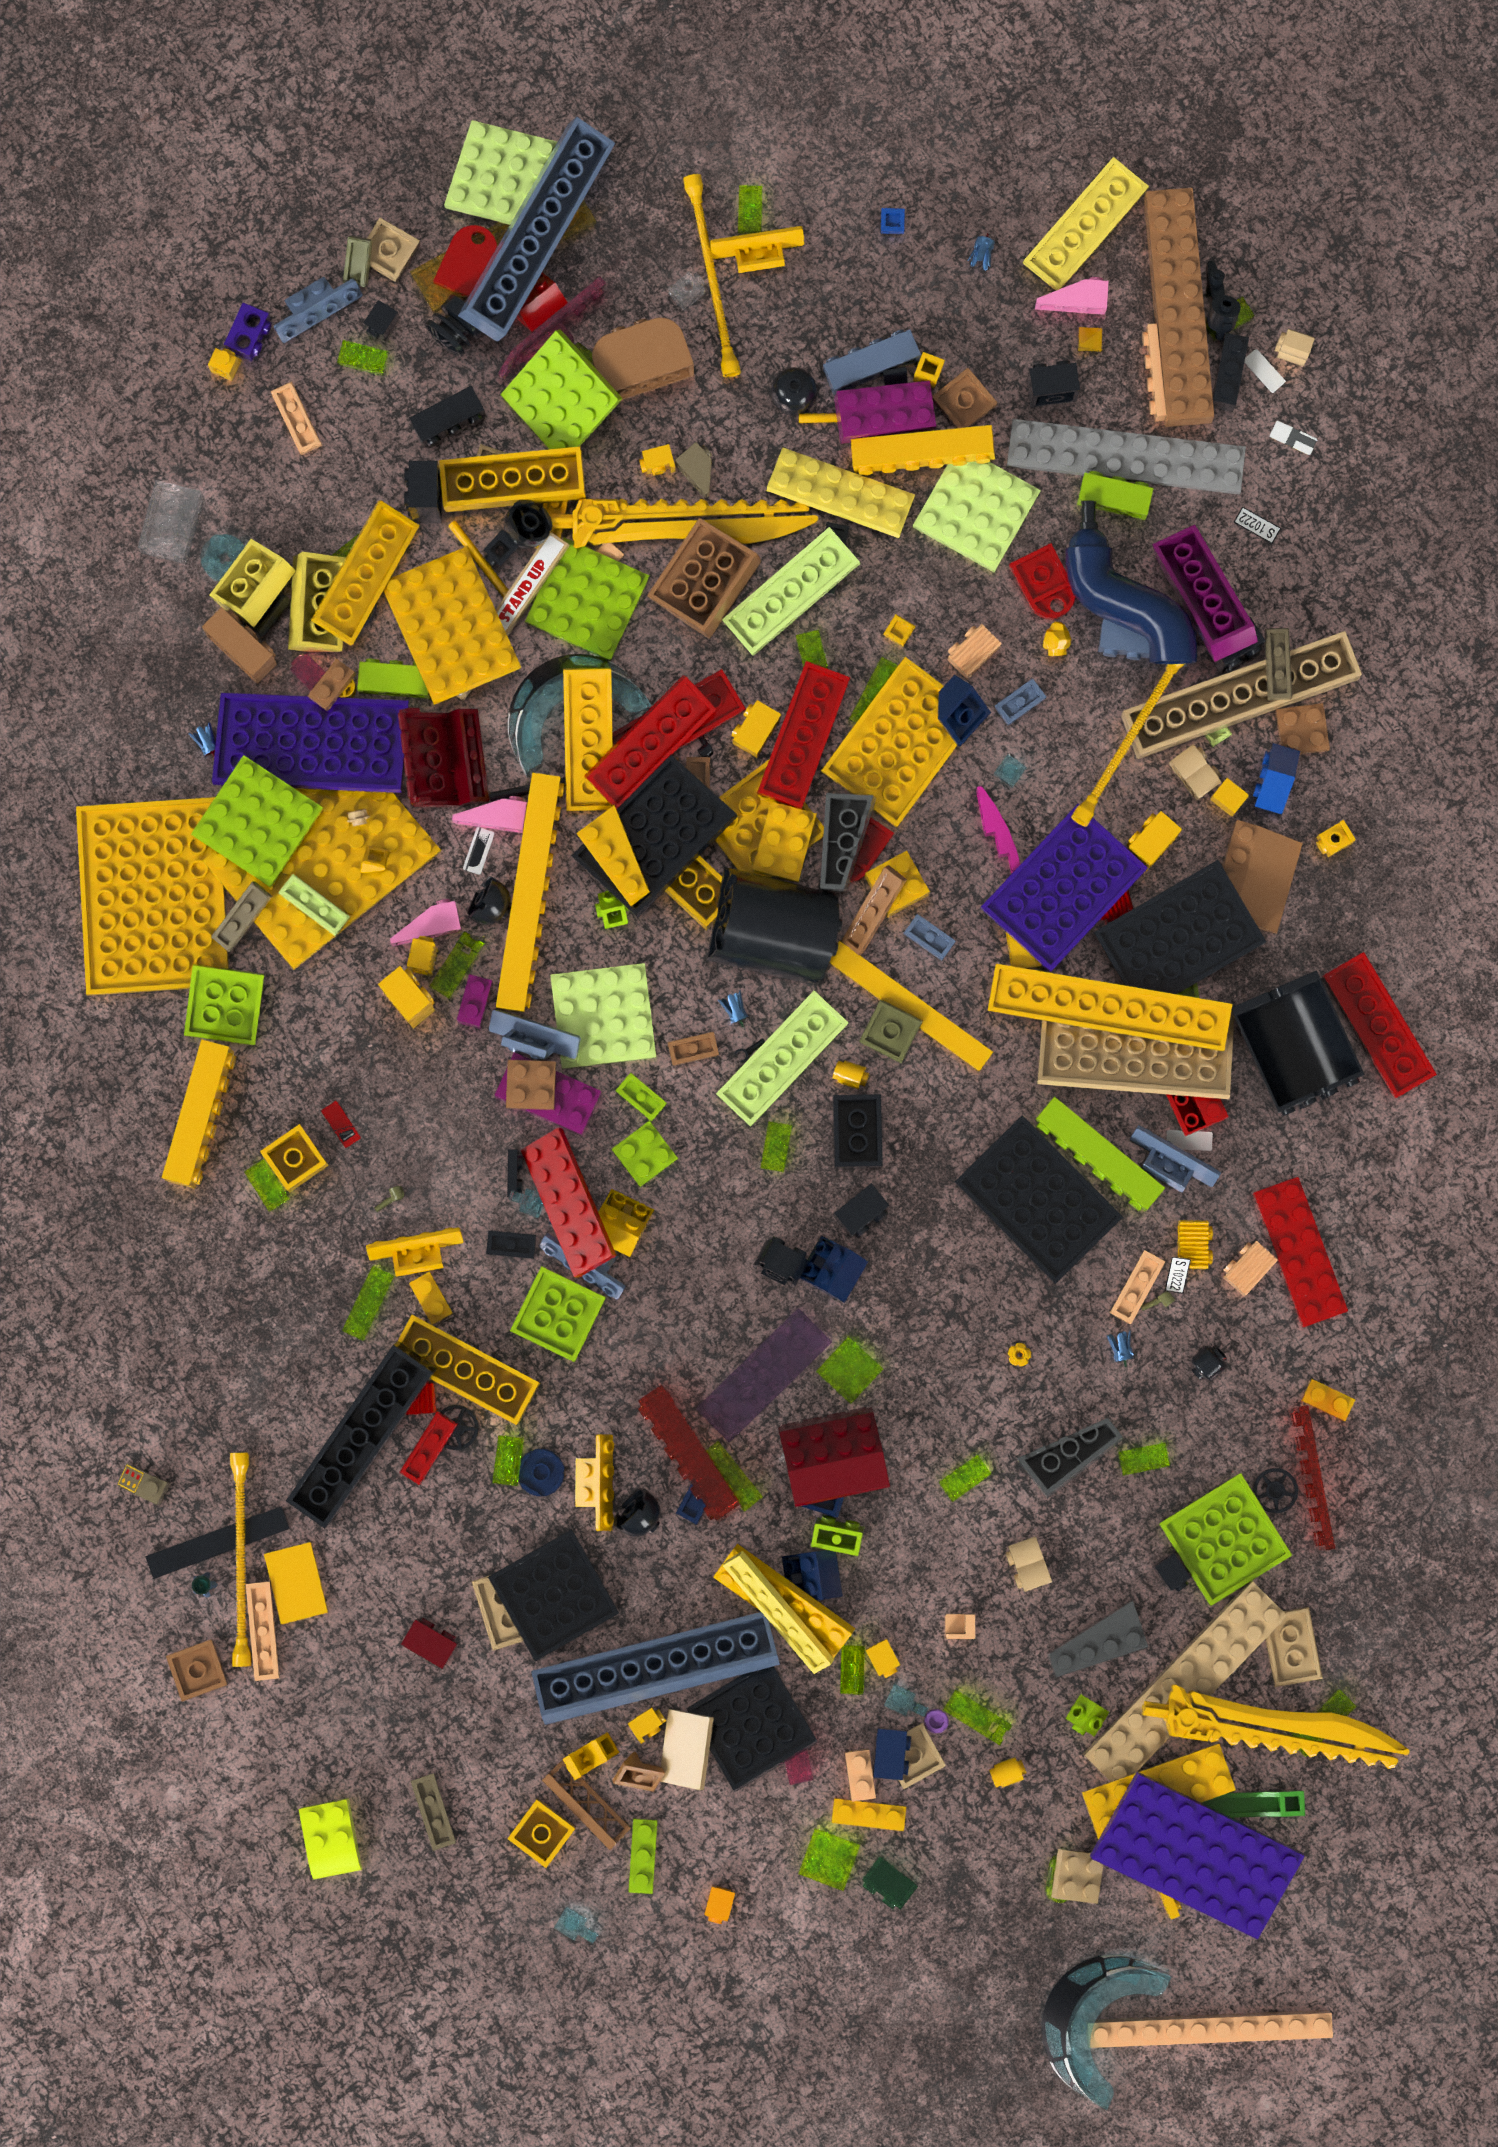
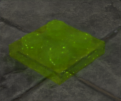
[816,1336,883,1404]
[798,1828,860,1891]

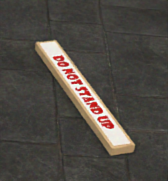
[456,532,570,701]

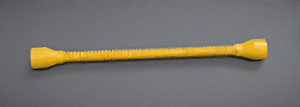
[683,174,741,378]
[1071,664,1185,827]
[230,1452,252,1667]

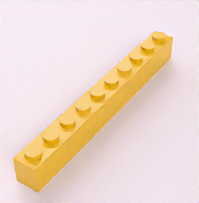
[496,772,565,1013]

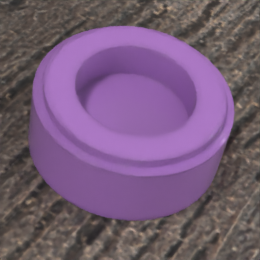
[924,1709,949,1733]

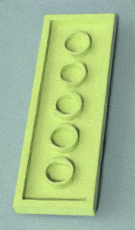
[722,527,861,656]
[716,991,849,1127]

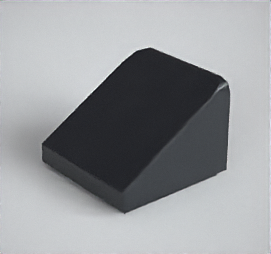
[882,367,908,386]

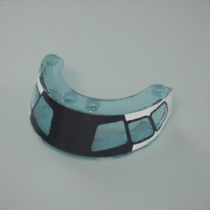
[508,654,652,778]
[1041,1954,1171,2110]

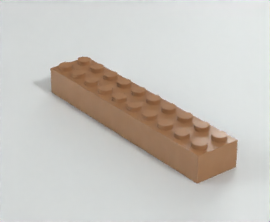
[1143,188,1214,427]

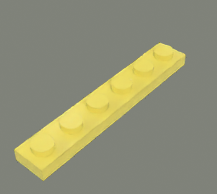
[723,1551,834,1674]

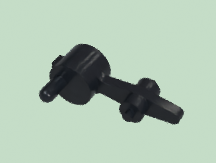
[1206,261,1241,341]

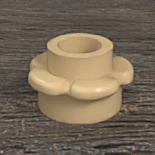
[347,809,370,826]

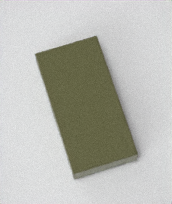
[343,235,373,287]

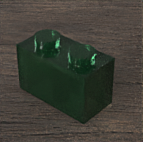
[861,1855,918,1910]

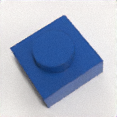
[881,208,905,234]

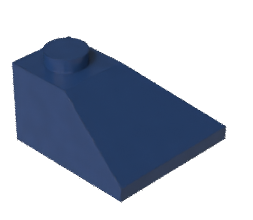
[938,675,991,747]

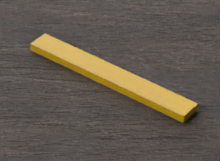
[829,941,993,1072]

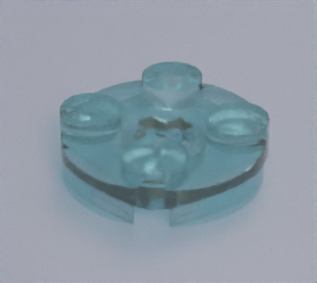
[200,534,245,582]

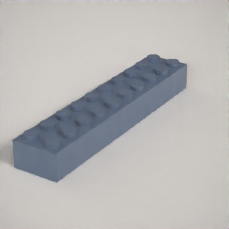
[458,117,615,342]
[531,1612,780,1725]

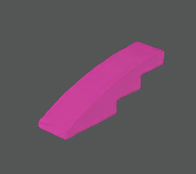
[976,786,1021,874]

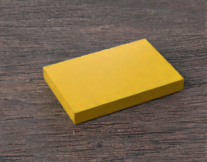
[264,1542,328,1624]

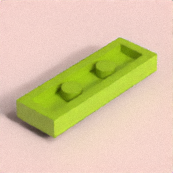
[628,1818,658,1894]

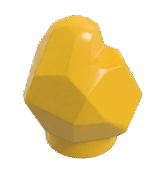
[1043,621,1071,656]

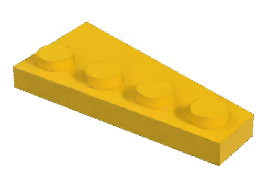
[576,805,650,906]

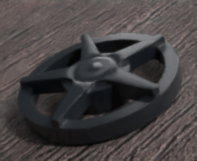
[440,1405,479,1450]
[1253,1468,1298,1513]

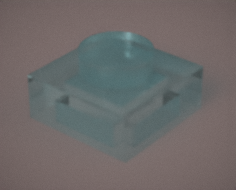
[993,754,1027,788]

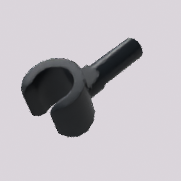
[697,735,713,757]
[734,1038,765,1063]

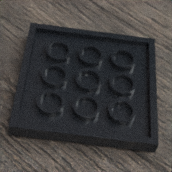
[487,1529,619,1662]
[686,1666,818,1792]

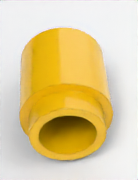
[832,1060,869,1090]
[989,1757,1026,1788]

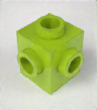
[595,890,629,929]
[1065,1694,1109,1737]

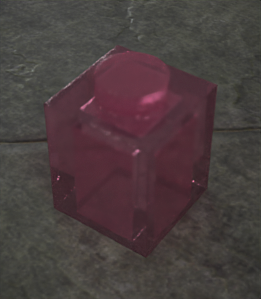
[290,653,325,692]
[785,1750,813,1785]

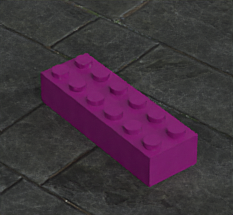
[1152,524,1258,662]

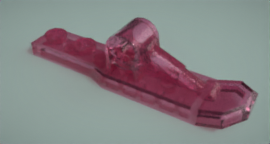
[498,276,606,380]

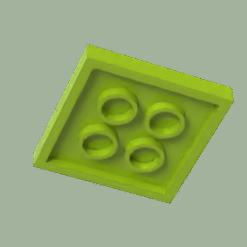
[184,964,265,1045]
[510,1266,606,1362]

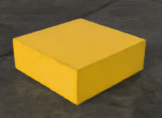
[883,614,916,647]

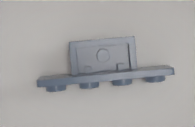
[274,277,363,343]
[489,1009,581,1060]
[1130,1125,1221,1192]
[539,1233,626,1300]

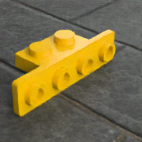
[710,226,804,273]
[366,1227,463,1277]
[575,1434,614,1531]

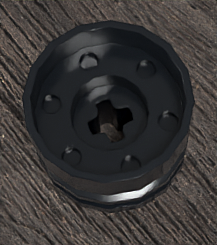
[424,294,483,358]

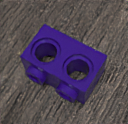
[224,303,272,361]

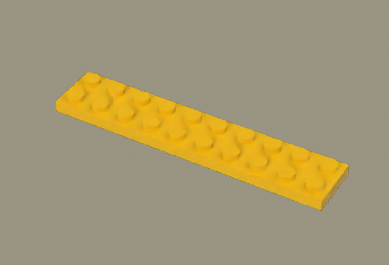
[988,964,1232,1051]

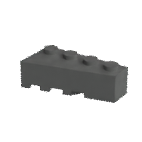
[820,793,876,892]
[1017,1418,1123,1499]
[1047,1600,1148,1677]

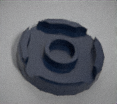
[517,1449,565,1496]

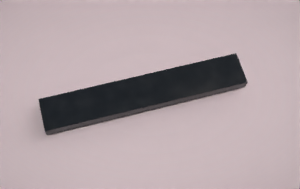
[145,1506,290,1579]

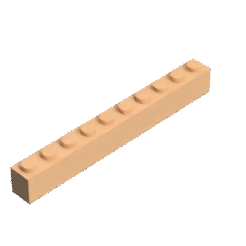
[1085,2010,1333,2048]

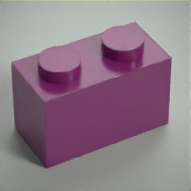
[457,974,494,1029]

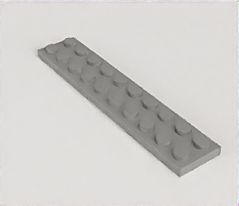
[1007,419,1246,495]

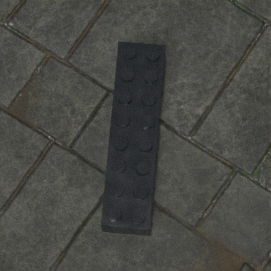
[286,1341,438,1529]

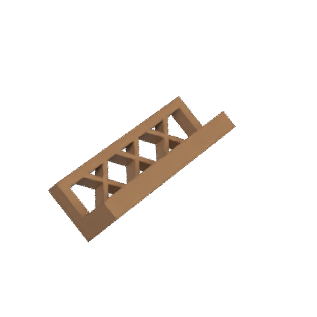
[542,1759,631,1850]

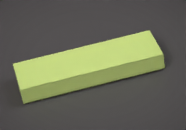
[278,874,350,937]

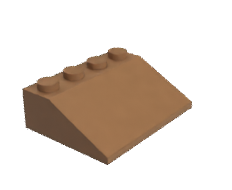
[647,518,762,639]
[1222,820,1303,934]

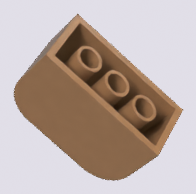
[592,318,694,400]

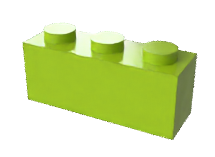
[1077,471,1154,520]
[357,658,430,699]

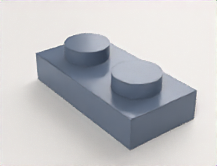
[994,678,1047,726]
[903,914,956,961]

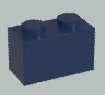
[873,1727,911,1780]

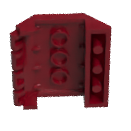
[398,708,489,807]
[778,1407,890,1507]

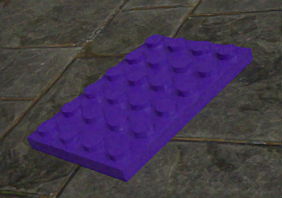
[981,804,1148,973]

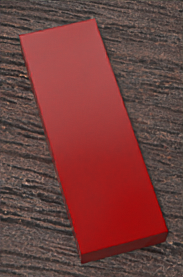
[399,1411,458,1485]

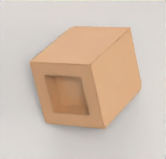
[945,1614,975,1639]

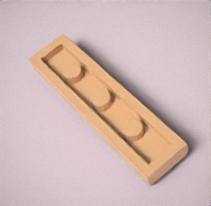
[1142,323,1166,422]
[246,1582,280,1681]

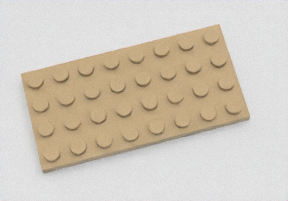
[1037,1012,1234,1099]

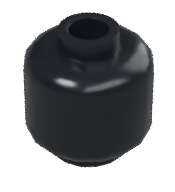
[1192,1345,1227,1381]

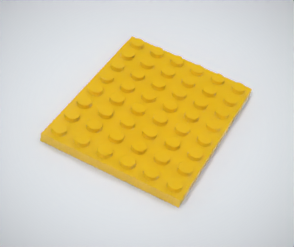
[203,788,441,970]
[76,797,229,996]

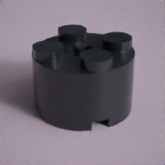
[753,1236,808,1288]

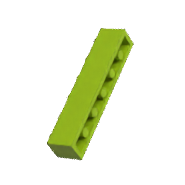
[1035,1096,1165,1211]

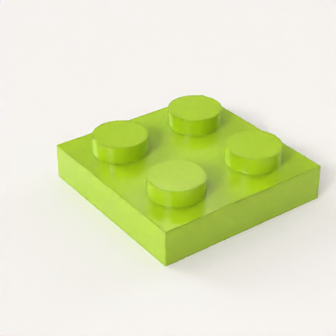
[611,1120,678,1188]

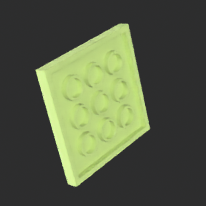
[444,120,557,225]
[913,461,1041,573]
[550,963,656,1069]

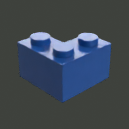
[1253,743,1300,814]

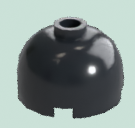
[771,367,818,416]
[503,500,552,549]
[467,876,511,925]
[614,1488,661,1537]

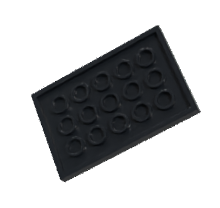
[571,755,738,918]
[1094,860,1266,994]
[954,1115,1123,1284]

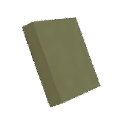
[859,999,923,1063]

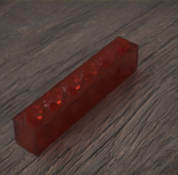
[638,1385,743,1523]

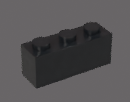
[1212,333,1249,412]
[409,386,486,448]

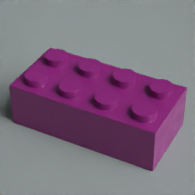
[834,381,936,444]
[494,1052,602,1137]

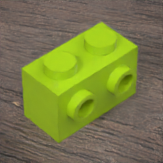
[811,1515,864,1556]

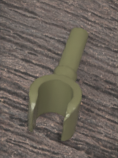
[374,1186,404,1212]
[1141,1291,1175,1311]

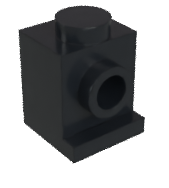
[483,529,519,567]

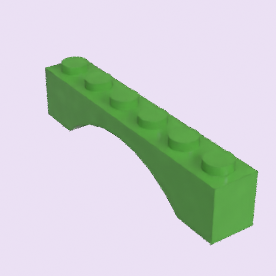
[1202,1790,1305,1818]

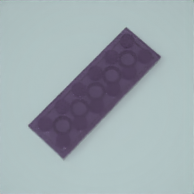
[696,1308,832,1443]

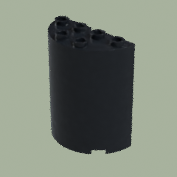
[706,867,843,985]
[1231,970,1365,1116]

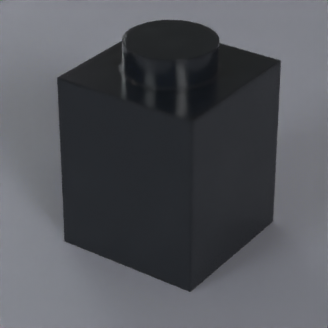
[363,300,400,341]
[1153,1553,1191,1592]

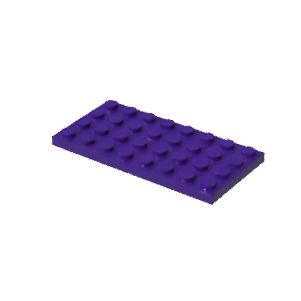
[212,693,410,793]
[1090,1772,1305,1939]

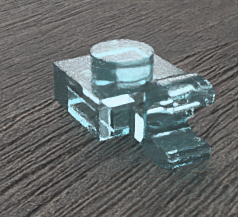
[508,1188,543,1218]
[884,1684,928,1717]
[554,1906,599,1944]

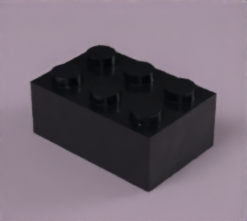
[404,461,442,523]
[832,1094,883,1169]

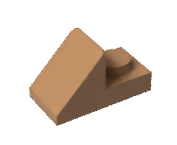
[612,1752,665,1792]

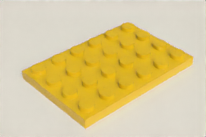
[383,546,521,705]
[821,657,957,827]

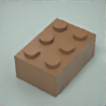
[202,607,277,684]

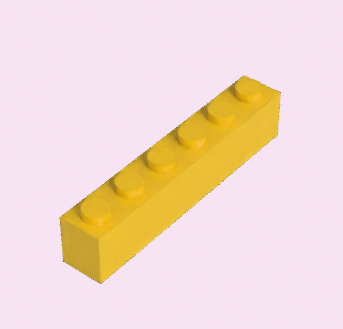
[851,425,995,475]

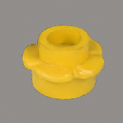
[1008,1343,1031,1367]

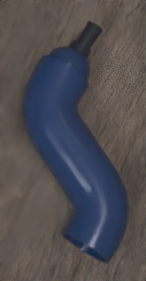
[1065,501,1197,664]

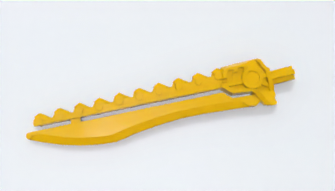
[549,498,818,549]
[1142,1684,1409,1769]

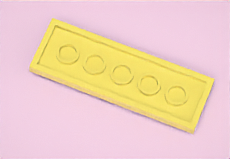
[1023,157,1149,291]
[766,448,915,538]

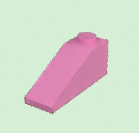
[1035,277,1109,315]
[452,796,527,833]
[390,899,462,946]

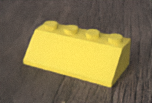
[288,552,345,652]

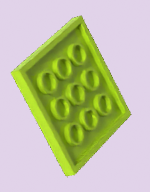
[500,329,623,449]
[525,537,650,661]
[191,755,324,887]
[1159,1473,1292,1606]

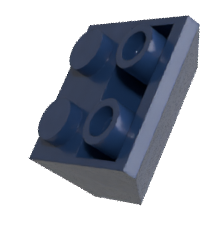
[800,1236,868,1303]
[782,1550,843,1601]

